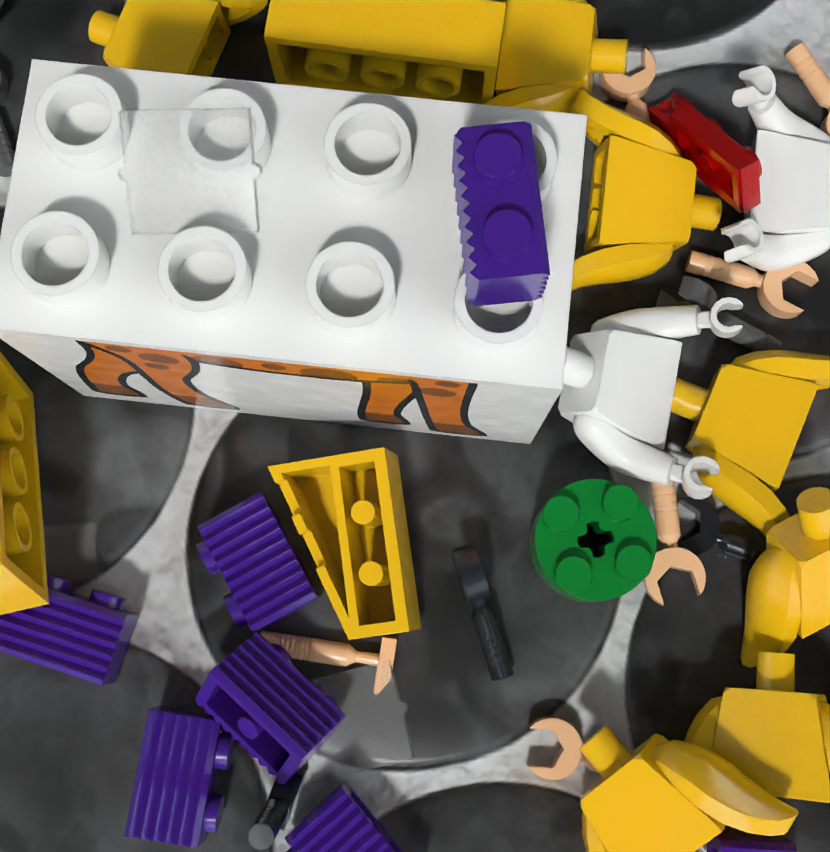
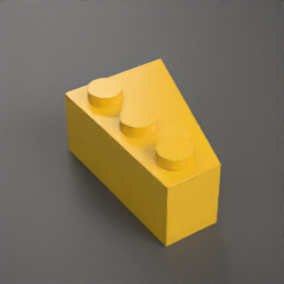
[267,447,422,640]

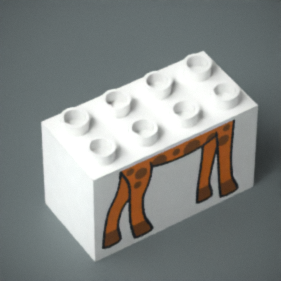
[0,59,587,444]

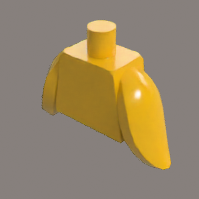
[88,0,268,77]
[484,0,628,113]
[570,89,722,291]
[671,350,830,537]
[741,487,830,668]
[684,652,830,803]
[579,725,799,852]

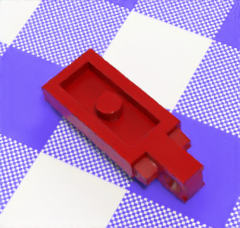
[648,92,762,213]

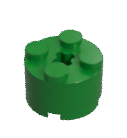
[528,479,657,602]

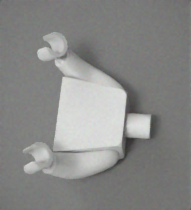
[721,65,830,271]
[558,297,743,499]

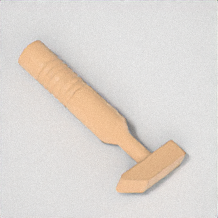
[261,630,397,694]

